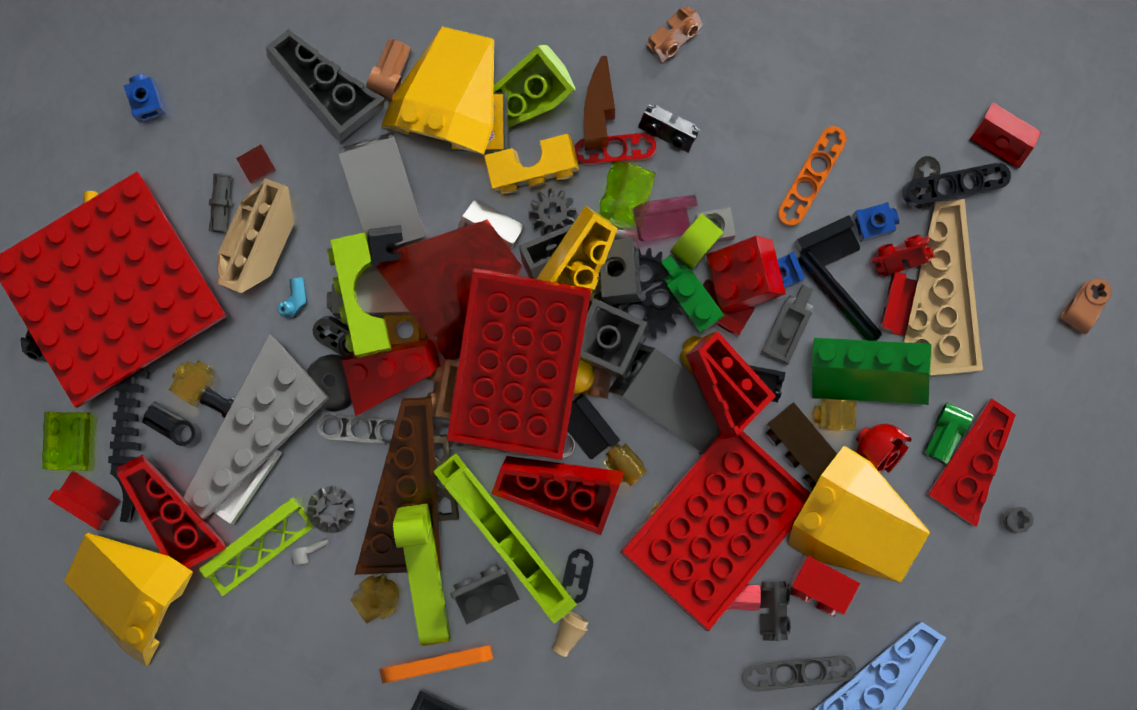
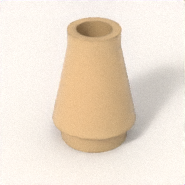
[552,611,589,657]

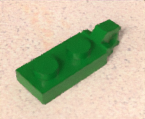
[661,255,725,333]

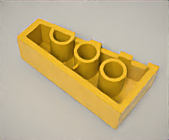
[537,206,618,296]

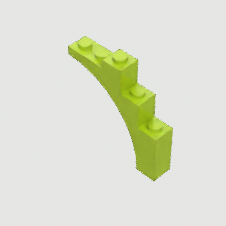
[433,453,577,624]

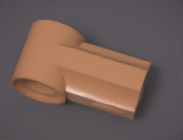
[366,39,412,100]

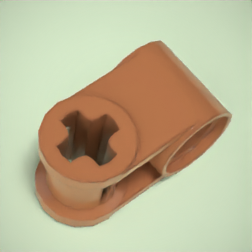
[1060,278,1112,335]

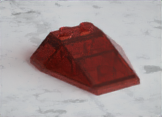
[376,219,522,360]

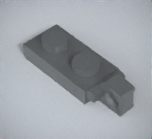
[761,285,813,365]

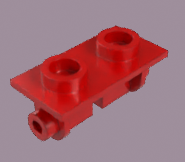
[872,235,935,276]

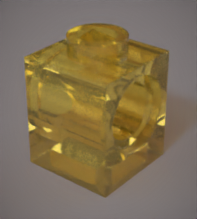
[813,399,857,431]

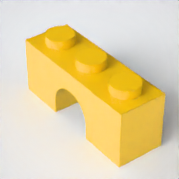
[484,134,580,195]

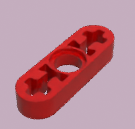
[574,133,656,166]

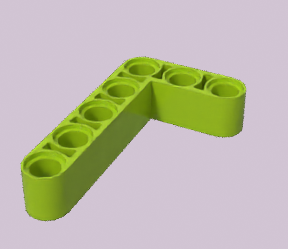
[393,503,450,646]

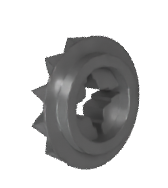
[307,486,354,533]

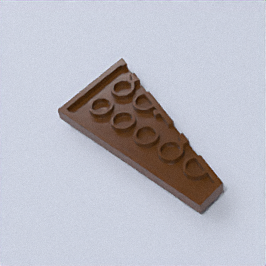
[354,397,442,575]

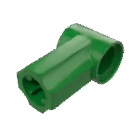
[924,402,973,464]

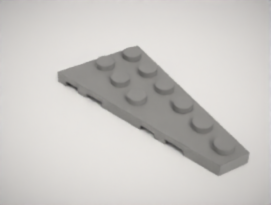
[183,335,329,519]

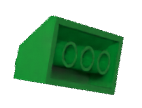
[812,338,932,405]

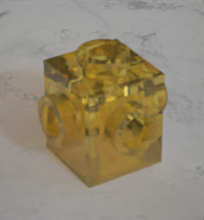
[350,574,399,624]

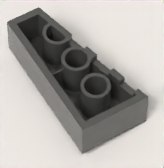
[266,29,385,143]

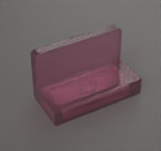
[632,195,698,242]

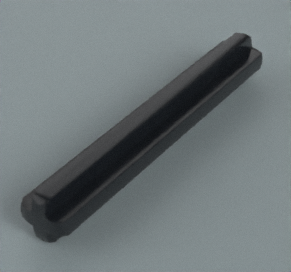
[798,250,882,341]

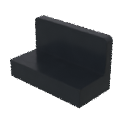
[794,215,860,266]
[567,394,621,459]

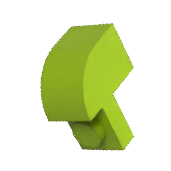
[670,213,724,270]

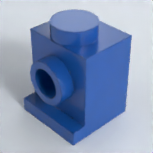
[124,74,165,122]
[852,202,899,242]
[777,252,805,289]

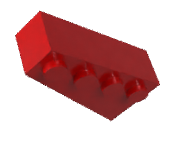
[116,454,226,568]
[491,456,624,535]

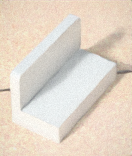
[454,199,524,262]

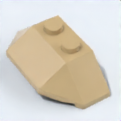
[217,179,294,293]

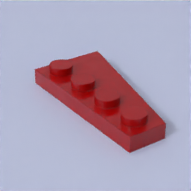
[926,398,1016,527]

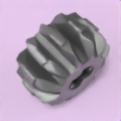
[528,188,577,236]

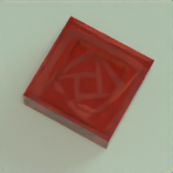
[236,144,276,184]

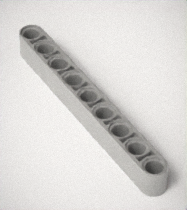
[317,413,575,458]

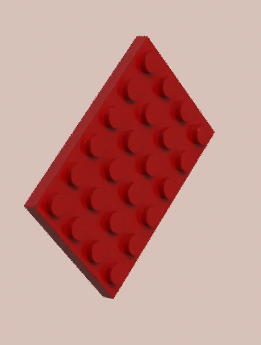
[447,268,592,460]
[620,431,811,631]

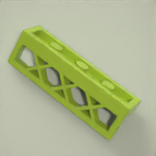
[199,497,315,596]

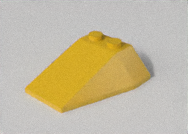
[381,26,494,155]
[788,446,931,583]
[64,533,193,666]

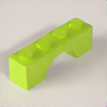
[327,232,392,358]

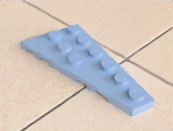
[814,622,946,710]

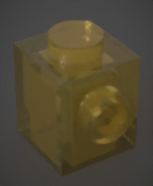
[168,360,216,407]

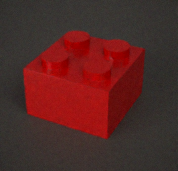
[706,236,786,312]
[786,555,861,617]

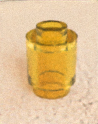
[605,443,647,486]

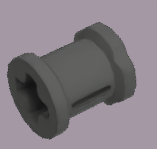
[1002,507,1034,533]

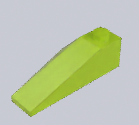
[493,45,576,128]

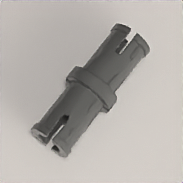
[209,173,232,233]

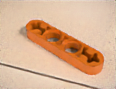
[777,126,847,227]
[379,645,493,683]

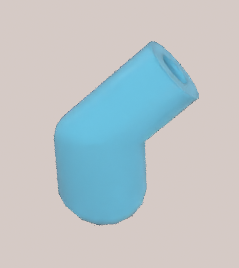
[277,277,306,318]

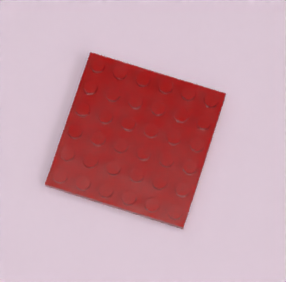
[0,171,227,408]

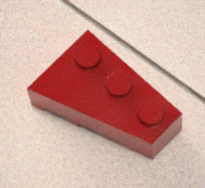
[686,331,776,439]
[342,338,440,417]

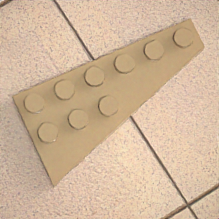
[904,199,983,376]

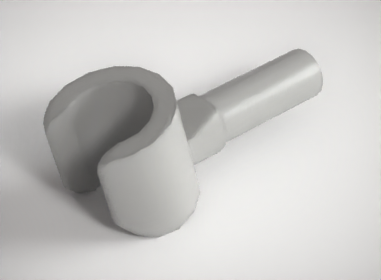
[291,538,330,566]

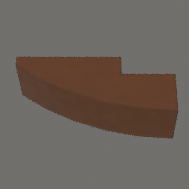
[583,56,615,150]

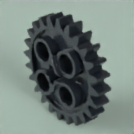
[594,247,683,341]

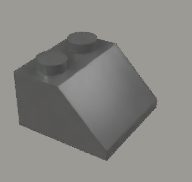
[580,299,649,381]

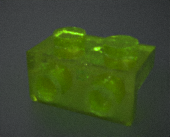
[599,162,656,228]
[42,411,91,471]

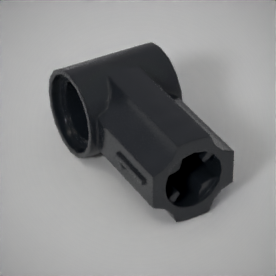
[142,401,201,448]

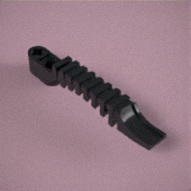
[108,368,150,523]

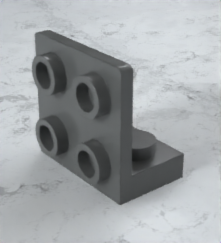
[450,565,519,624]

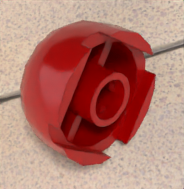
[855,423,912,473]

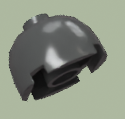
[306,354,352,412]

